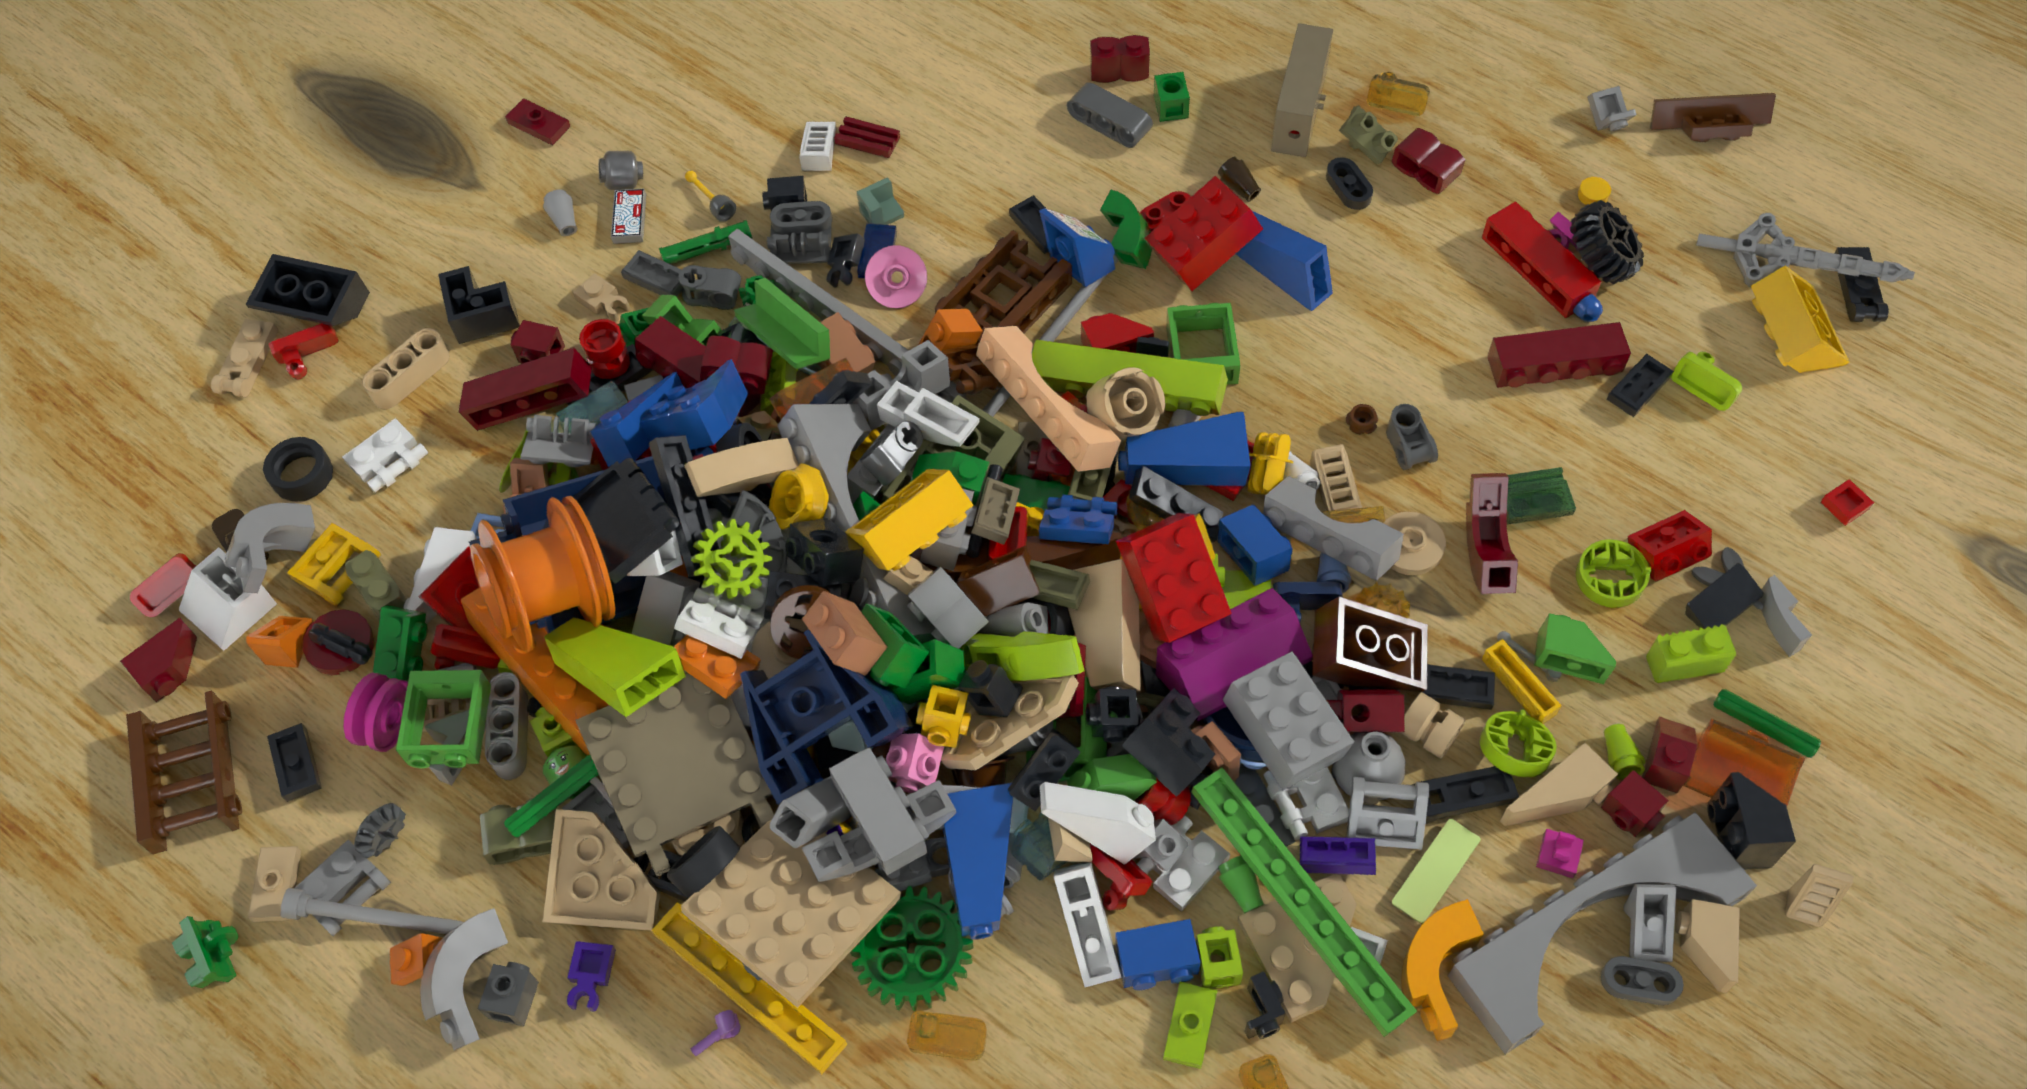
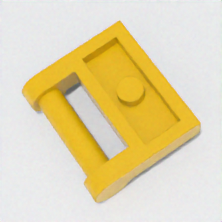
[287,523,381,607]

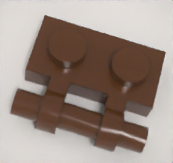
[941,343,1003,395]

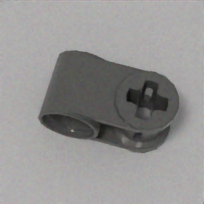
[679,265,742,310]
[1386,404,1438,471]
[859,421,923,486]

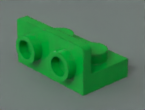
[373,606,428,682]

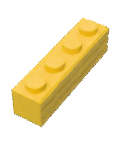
[1482,639,1562,724]

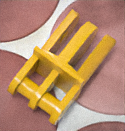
[1248,432,1294,495]

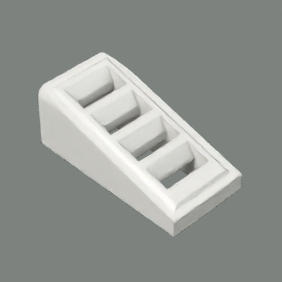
[799,122,836,171]

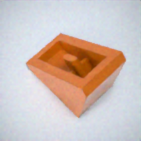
[246,616,312,668]

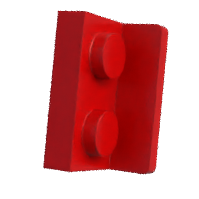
[1628,510,1712,582]

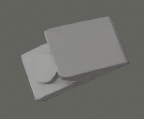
[425,710,486,786]
[1623,884,1676,962]

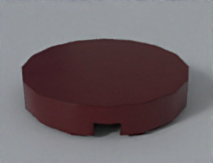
[302,609,374,676]

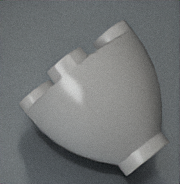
[1331,732,1406,805]

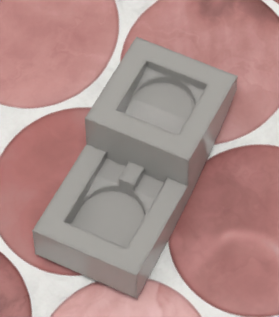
[1759,575,1812,657]

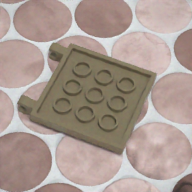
[575,672,774,877]

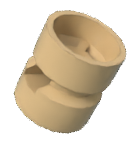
[1399,692,1466,759]

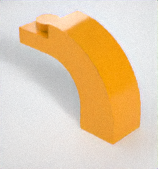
[1401,899,1484,1041]

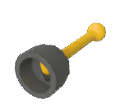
[685,170,736,222]

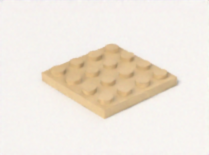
[681,820,901,1008]

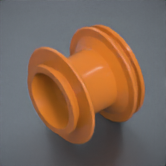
[470,496,615,652]

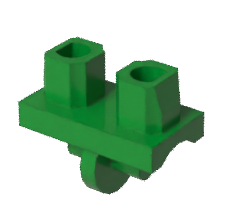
[172,916,239,988]

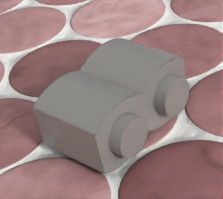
[907,566,989,649]

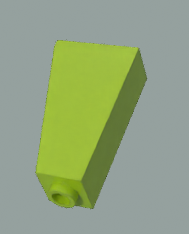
[544,617,686,717]

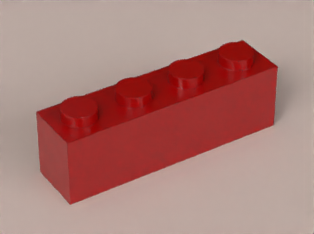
[1482,201,1601,319]

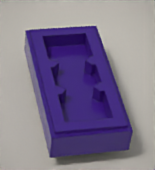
[1300,836,1376,875]

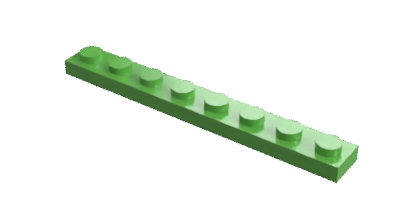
[1191,767,1417,1037]

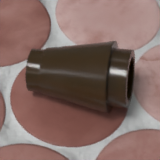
[1218,157,1261,202]

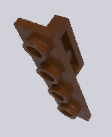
[1650,93,1776,142]

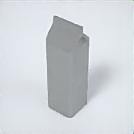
[770,776,852,848]

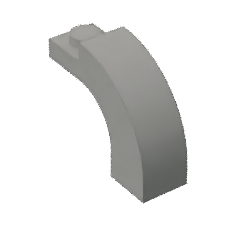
[225,503,315,594]
[420,908,508,1050]

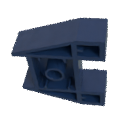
[740,629,914,805]

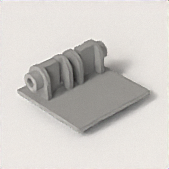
[521,415,596,467]

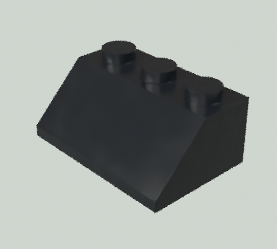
[246,254,370,326]

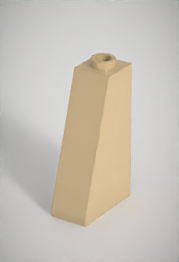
[1068,559,1141,692]

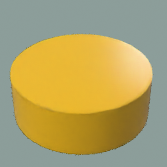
[1578,177,1611,205]

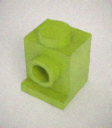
[530,707,577,757]
[1196,926,1243,989]

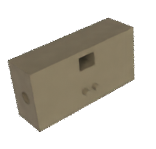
[1271,23,1333,157]

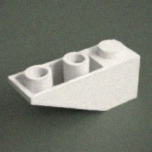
[404,527,477,624]

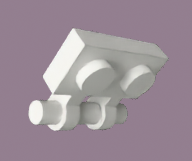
[342,418,428,492]
[674,587,764,659]
[1264,767,1349,840]
[1137,815,1230,912]

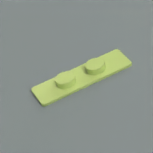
[1392,819,1481,924]

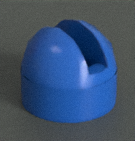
[1573,294,1603,322]

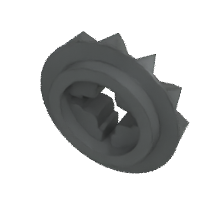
[354,803,406,858]

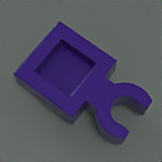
[567,941,616,1012]

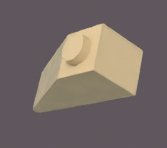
[1500,743,1618,826]

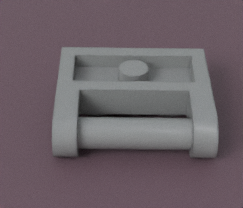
[1346,776,1429,850]
[294,840,391,936]

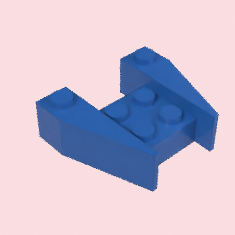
[590,359,748,467]

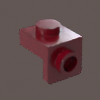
[1027,438,1072,481]

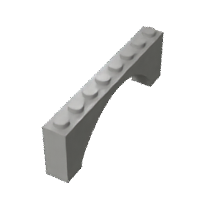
[777,404,951,645]
[1448,812,1757,1055]

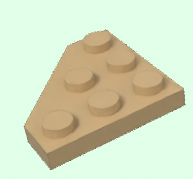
[941,675,1079,770]
[543,809,660,930]
[1238,874,1357,1023]

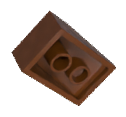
[1312,597,1428,692]

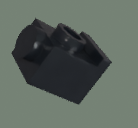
[762,175,807,211]
[958,660,1023,717]

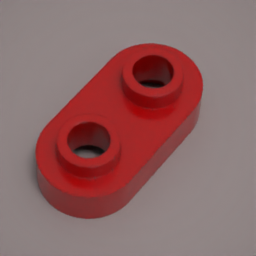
[1140,191,1191,232]

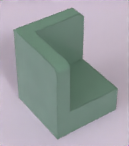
[857,178,904,231]

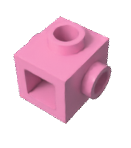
[886,733,944,793]

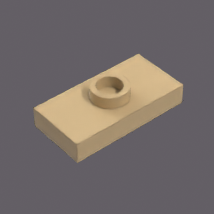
[248,846,301,922]

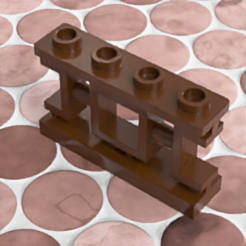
[935,230,1072,344]

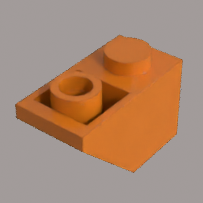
[918,309,983,351]

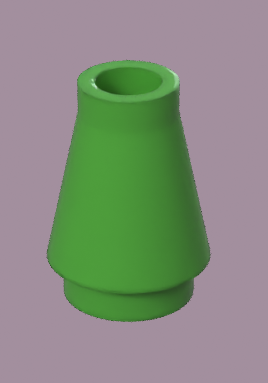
[1218,855,1265,914]

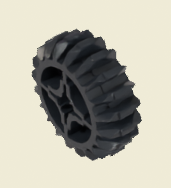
[1570,200,1644,284]

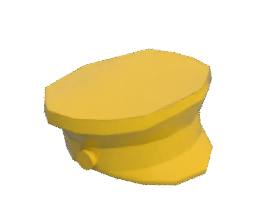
[769,463,829,530]

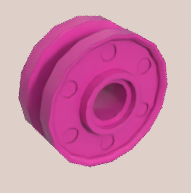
[343,672,408,752]

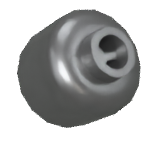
[598,151,643,190]

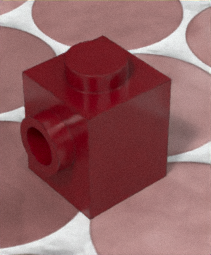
[510,320,565,364]
[1601,770,1669,838]

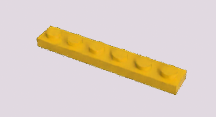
[651,902,847,1075]

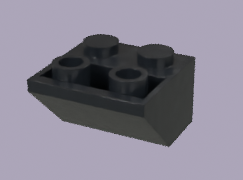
[1707,772,1796,870]

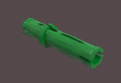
[659,220,753,264]

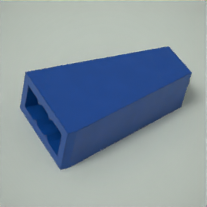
[1236,211,1333,311]
[1118,412,1250,486]
[942,783,1013,940]

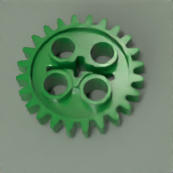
[850,886,974,1011]

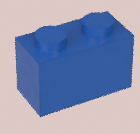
[1218,504,1293,586]
[1115,919,1200,991]

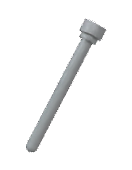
[281,888,464,934]

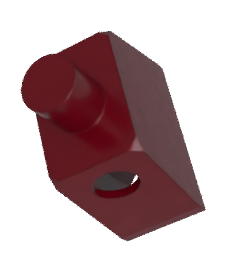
[1326,689,1405,732]

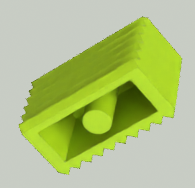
[1646,624,1736,683]

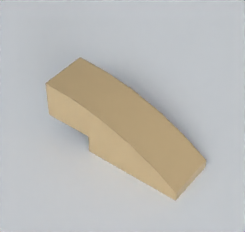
[684,438,799,497]

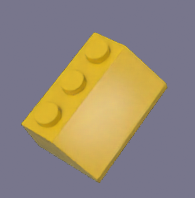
[1751,265,1850,373]
[845,469,974,571]

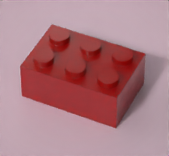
[1144,176,1263,292]
[1116,513,1232,643]

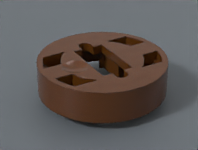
[770,585,830,659]

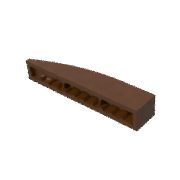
[912,532,1121,587]

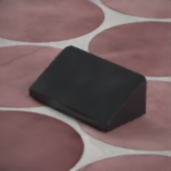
[1685,563,1764,629]

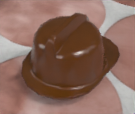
[940,754,1015,788]

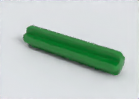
[1713,689,1821,758]
[504,755,598,838]

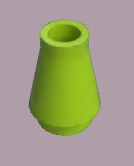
[1603,724,1646,780]

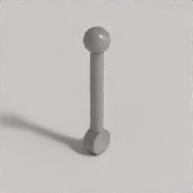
[1497,631,1562,682]

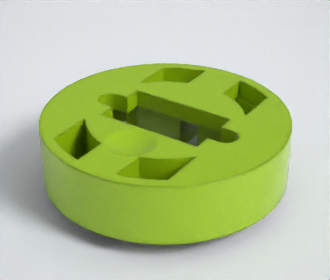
[1576,539,1651,608]
[1479,709,1557,777]

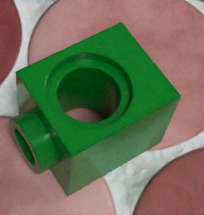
[1153,72,1190,122]

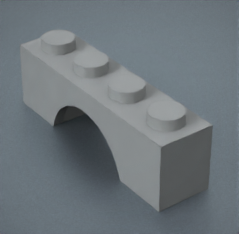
[1263,476,1404,581]

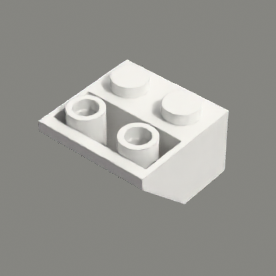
[179,547,277,651]

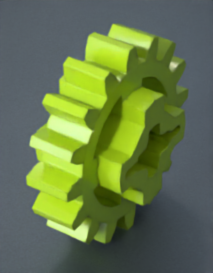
[691,519,772,599]

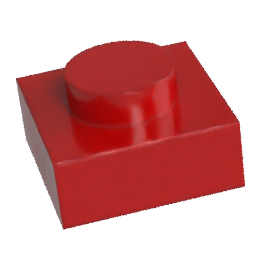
[1820,479,1875,526]

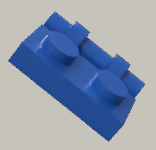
[1039,495,1117,544]

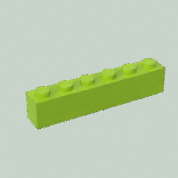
[1032,340,1228,416]

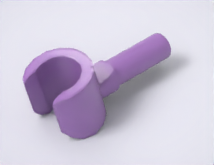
[690,1010,740,1056]

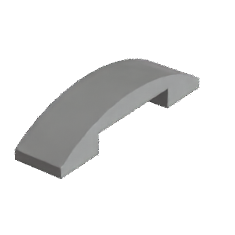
[802,780,957,882]

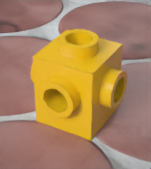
[916,685,972,748]

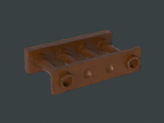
[126,690,242,855]

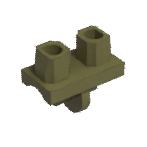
[1339,105,1398,165]

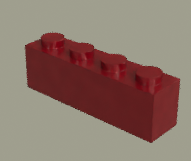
[635,316,760,425]
[1487,322,1631,388]
[458,347,592,431]

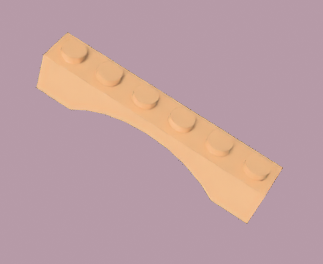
[976,326,1121,472]

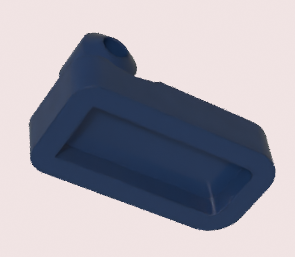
[1272,582,1343,623]

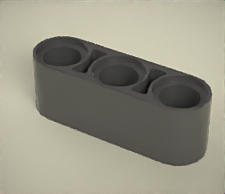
[1066,82,1153,148]

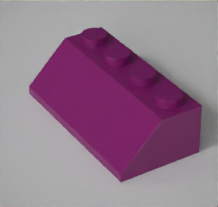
[1155,588,1313,721]

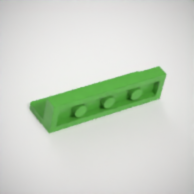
[734,278,830,369]

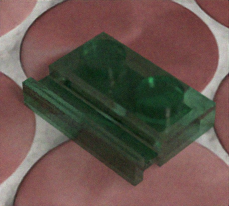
[1507,467,1576,525]

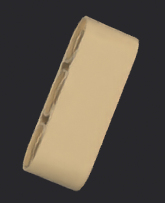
[362,328,450,409]

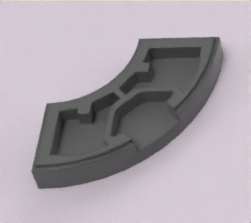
[729,490,788,579]

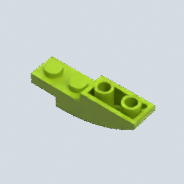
[959,631,1084,681]

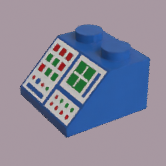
[1040,208,1115,287]

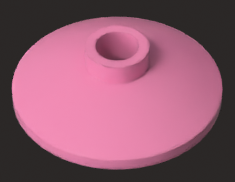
[865,245,927,308]

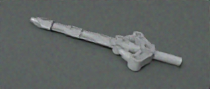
[1696,213,1915,287]

